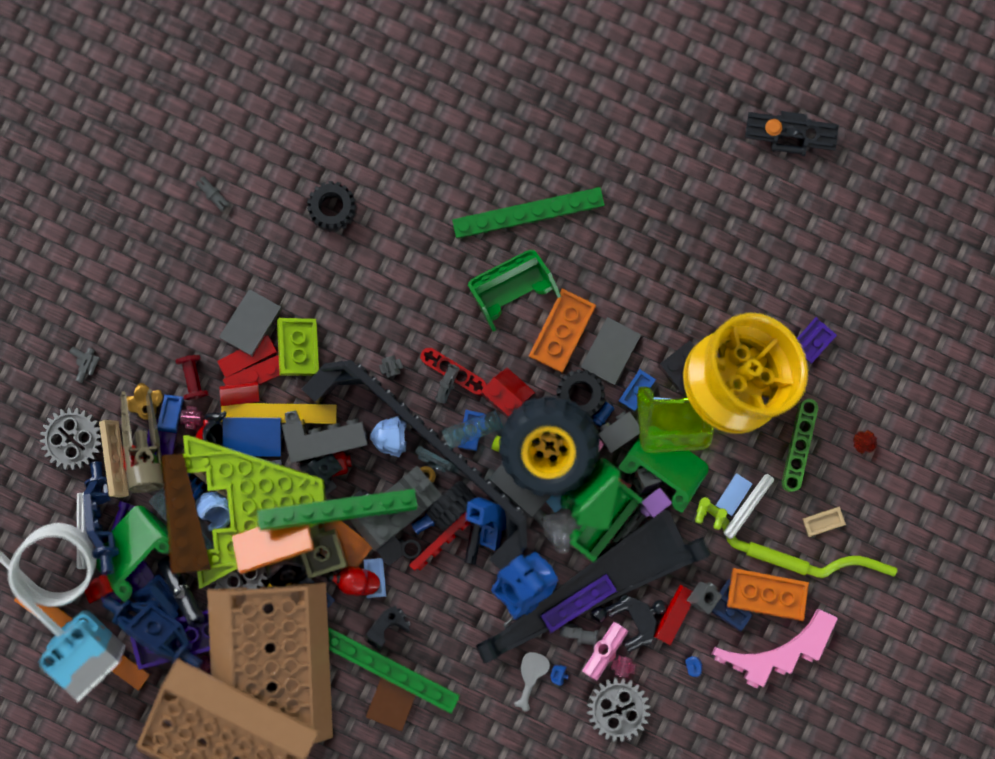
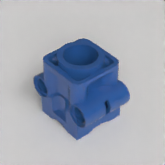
[491,552,558,620]

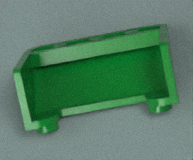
[617,426,709,514]
[560,458,620,530]
[569,481,643,563]
[95,505,169,602]

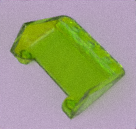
[637,387,715,452]

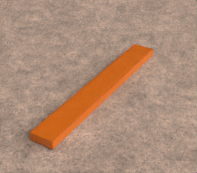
[14,597,151,691]

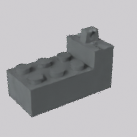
[282,410,369,463]
[350,466,442,551]

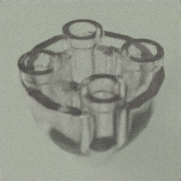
[543,509,581,553]

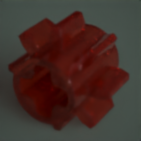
[853,429,877,454]

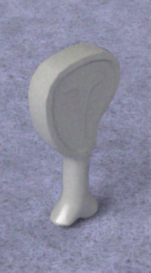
[514,652,550,712]

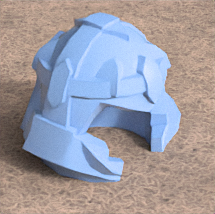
[370,416,407,457]
[195,491,230,531]

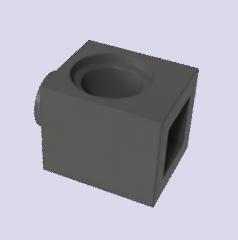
[631,468,662,496]
[687,582,722,614]

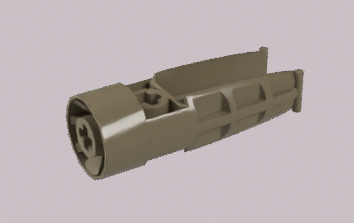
[120,389,164,493]

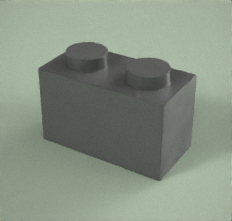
[598,411,643,453]

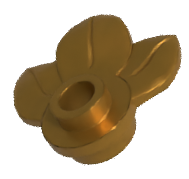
[126,383,163,420]

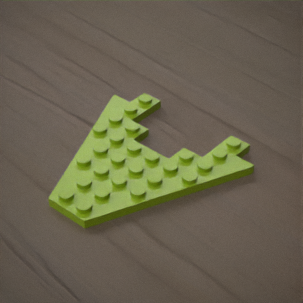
[183,435,326,588]

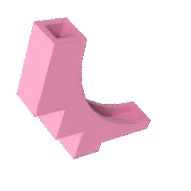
[711,609,838,688]

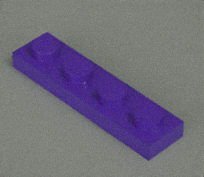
[540,574,617,632]

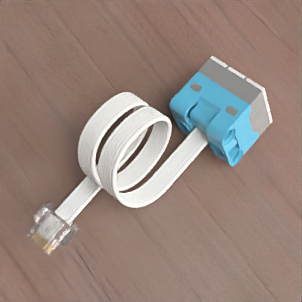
[0,523,126,702]

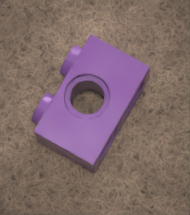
[639,488,672,519]

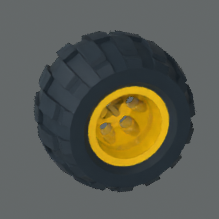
[499,396,599,497]

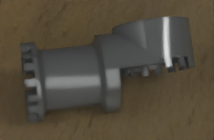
[560,623,598,647]

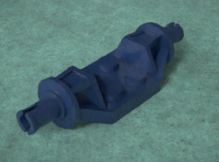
[82,462,119,575]
[102,596,203,669]

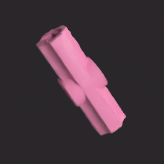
[582,622,628,681]

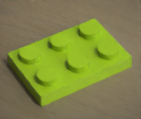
[277,318,319,376]

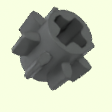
[379,355,403,378]

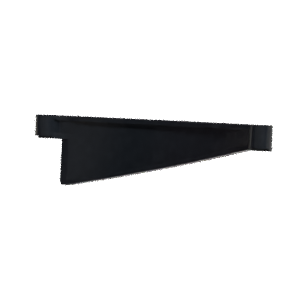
[476,510,712,664]

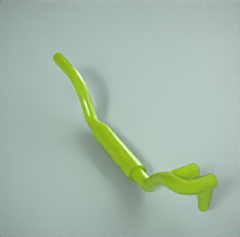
[695,497,897,578]

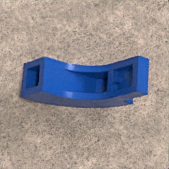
[466,498,507,551]

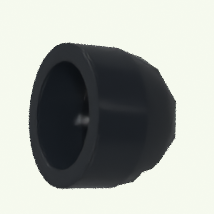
[590,607,607,624]

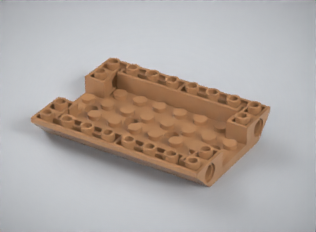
[207,582,333,743]
[136,659,319,759]

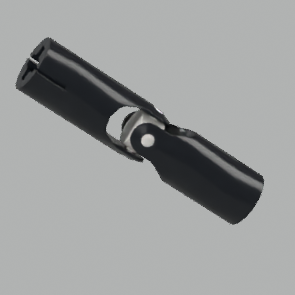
[158,556,205,627]

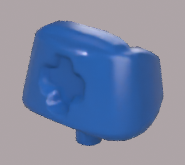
[686,656,702,677]
[551,665,569,686]

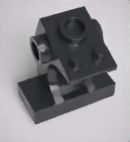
[299,453,343,496]
[364,605,411,651]

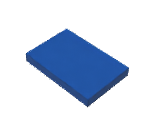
[223,417,281,456]

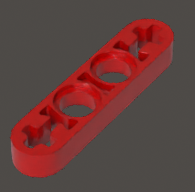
[420,348,486,395]

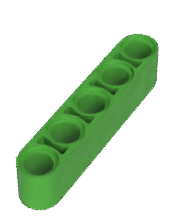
[782,399,818,492]

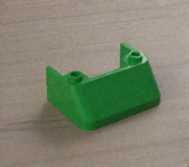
[468,250,562,332]

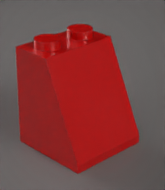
[481,367,535,419]

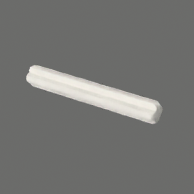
[723,474,774,539]
[77,493,88,569]

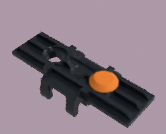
[745,111,839,157]

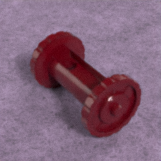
[175,355,209,400]

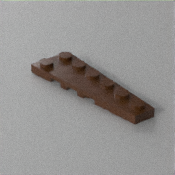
[162,454,211,573]

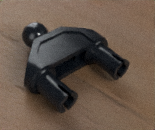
[605,595,667,653]

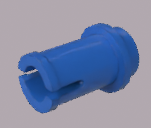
[593,402,615,427]
[411,514,435,535]

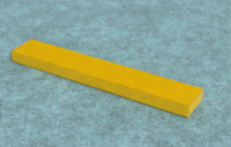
[221,403,337,424]

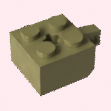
[301,524,348,578]

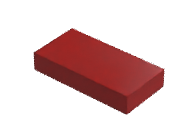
[219,382,259,406]
[84,575,113,604]

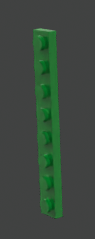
[452,187,605,239]
[257,489,417,532]
[328,626,461,713]

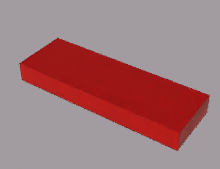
[217,335,277,378]
[653,585,693,645]

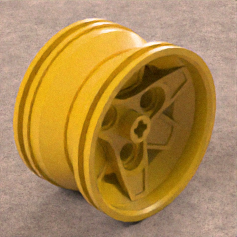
[683,313,808,434]

